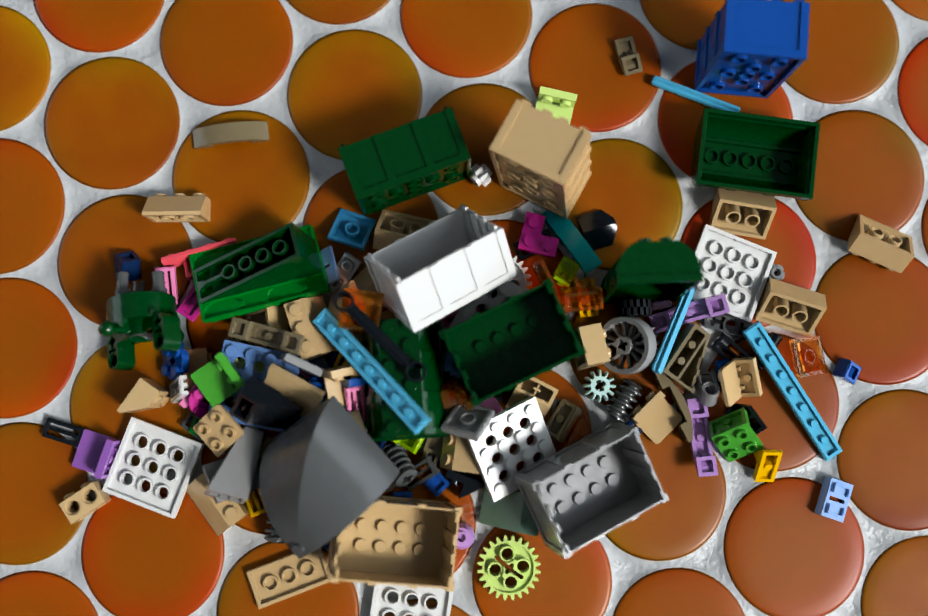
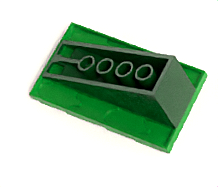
[189,222,331,323]

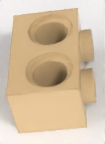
[59,480,112,524]

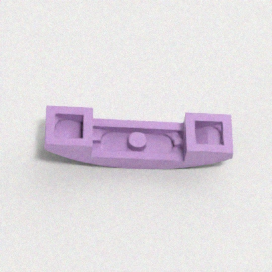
[649,293,730,333]
[686,398,718,477]

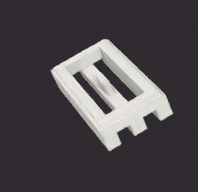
[169,375,188,403]

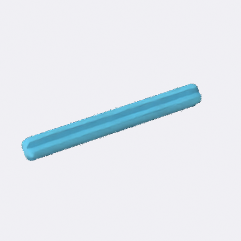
[651,75,740,112]
[651,288,695,374]

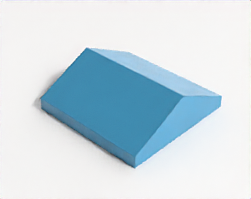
[327,208,376,251]

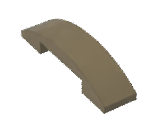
[193,121,270,149]
[228,317,304,355]
[650,371,693,443]

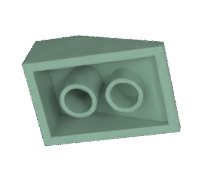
[478,485,539,537]

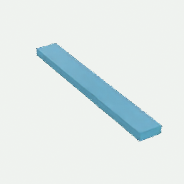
[312,307,431,434]
[742,321,843,461]

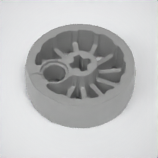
[603,316,657,375]

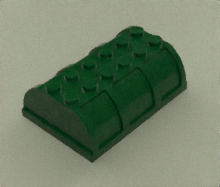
[691,108,820,201]
[599,237,703,304]
[362,318,448,442]

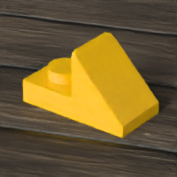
[752,450,783,482]

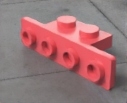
[160,238,238,281]

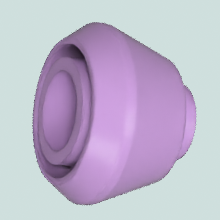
[456,522,475,550]

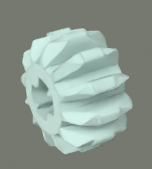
[582,369,616,402]

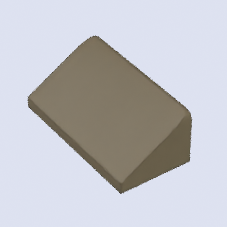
[546,398,582,443]

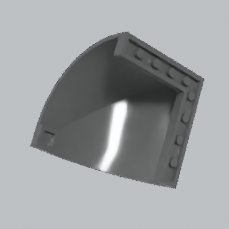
[259,395,400,559]

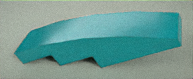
[541,210,602,275]

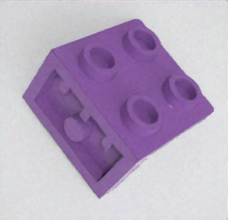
[72,429,122,479]

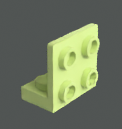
[535,86,578,124]

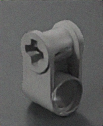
[695,369,720,407]

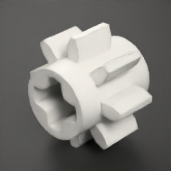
[469,163,492,187]

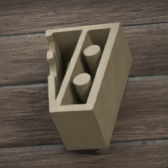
[662,323,711,394]

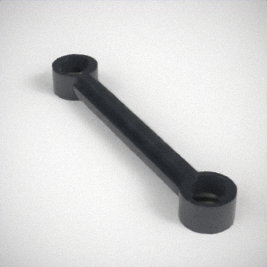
[333,291,427,383]

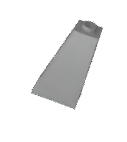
[204,426,264,504]

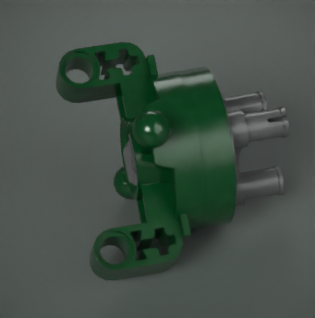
[98,271,185,371]

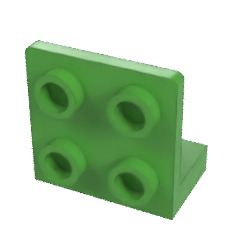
[190,352,246,407]
[708,407,764,462]

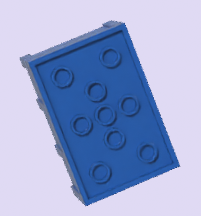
[694,0,810,99]

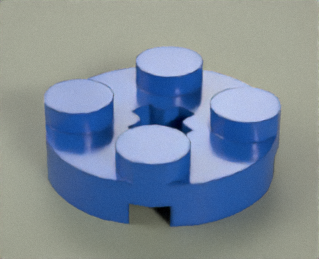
[161,342,189,380]

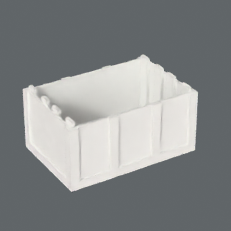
[363,204,517,333]

